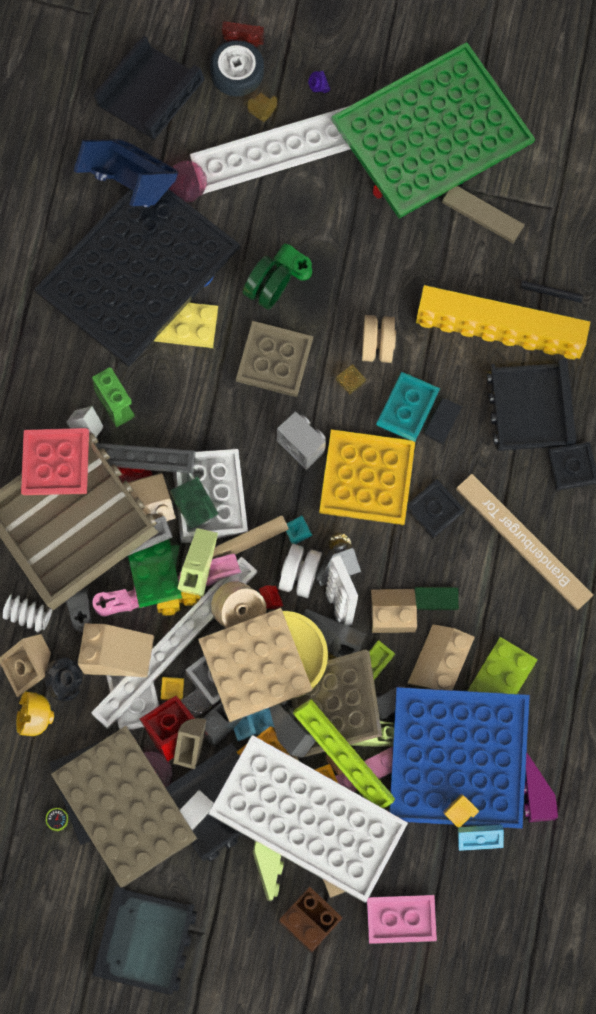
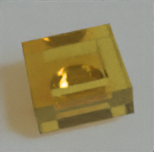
[336,364,366,395]

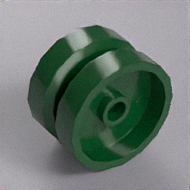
[243,256,292,310]

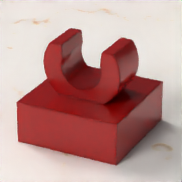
[259,585,283,610]

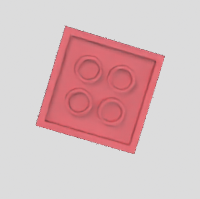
[21,428,89,495]

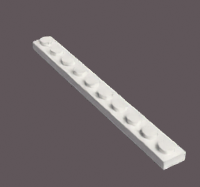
[91,557,257,729]

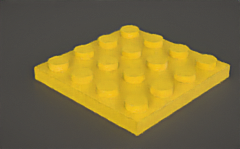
[319,429,415,525]

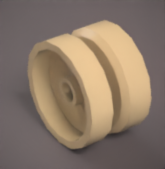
[362,315,396,363]
[211,581,266,628]

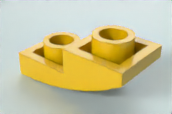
[157,592,201,616]

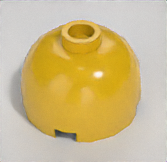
[16,691,54,736]

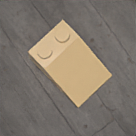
[78,623,154,677]

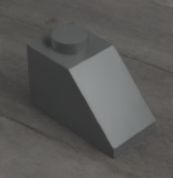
[315,543,361,586]

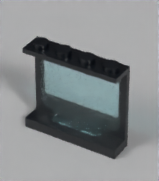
[93,886,198,996]

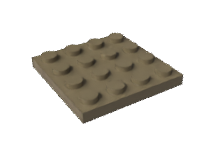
[292,649,382,757]

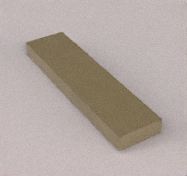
[442,186,524,244]

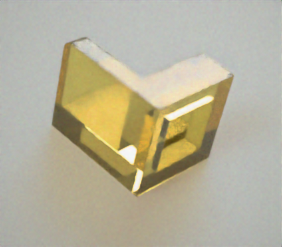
[248,93,277,122]

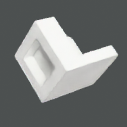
[67,406,103,437]

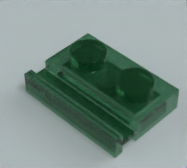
[170,477,219,530]

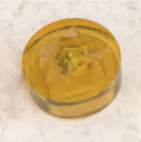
[329,533,351,550]

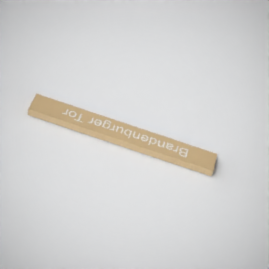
[456,474,593,611]

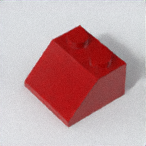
[140,695,195,762]

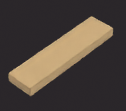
[212,516,289,560]

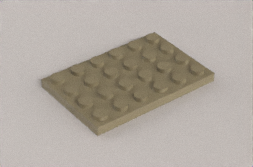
[51,726,198,888]

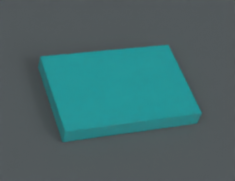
[376,372,440,442]

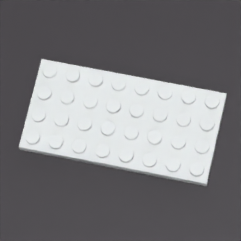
[208,735,408,902]

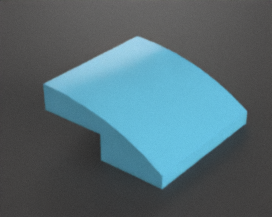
[234,708,274,741]

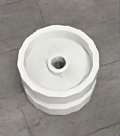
[279,544,322,598]

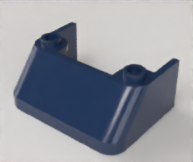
[73,139,179,207]

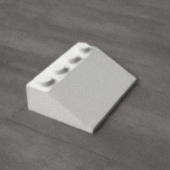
[173,449,248,543]

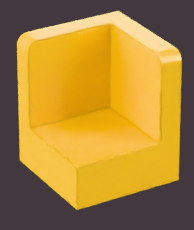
[443,793,479,827]

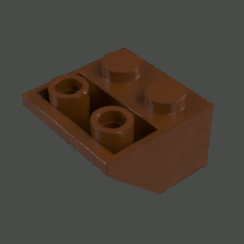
[279,887,342,953]

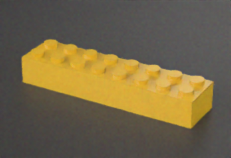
[416,285,590,360]

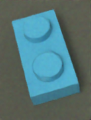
[458,825,504,851]

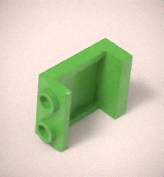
[92,368,135,428]

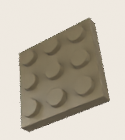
[236,321,314,397]

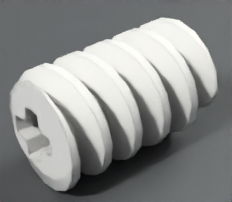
[3,594,52,632]

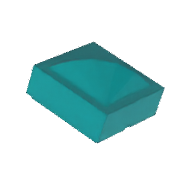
[286,515,312,544]

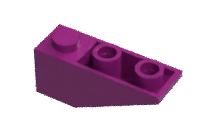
[524,753,558,822]

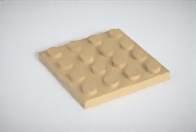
[198,608,313,722]

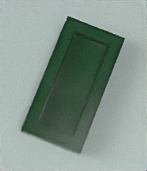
[415,587,459,610]

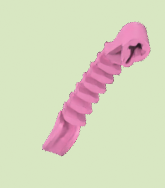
[93,554,241,616]

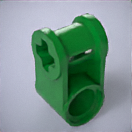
[273,243,312,280]

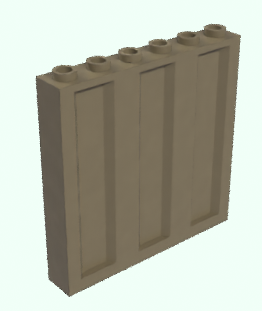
[0,432,158,610]

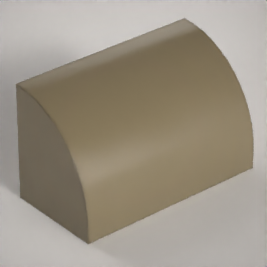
[173,718,207,769]

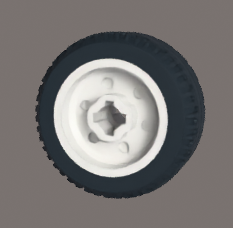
[210,40,264,97]

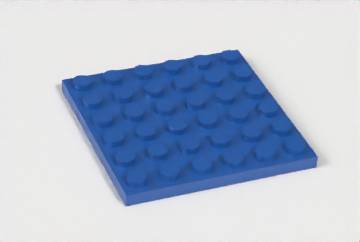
[389,687,530,828]

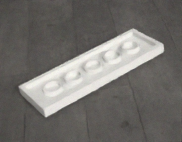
[325,555,358,626]

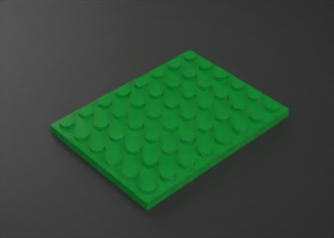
[331,42,535,219]

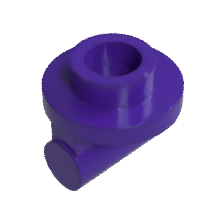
[308,71,330,93]

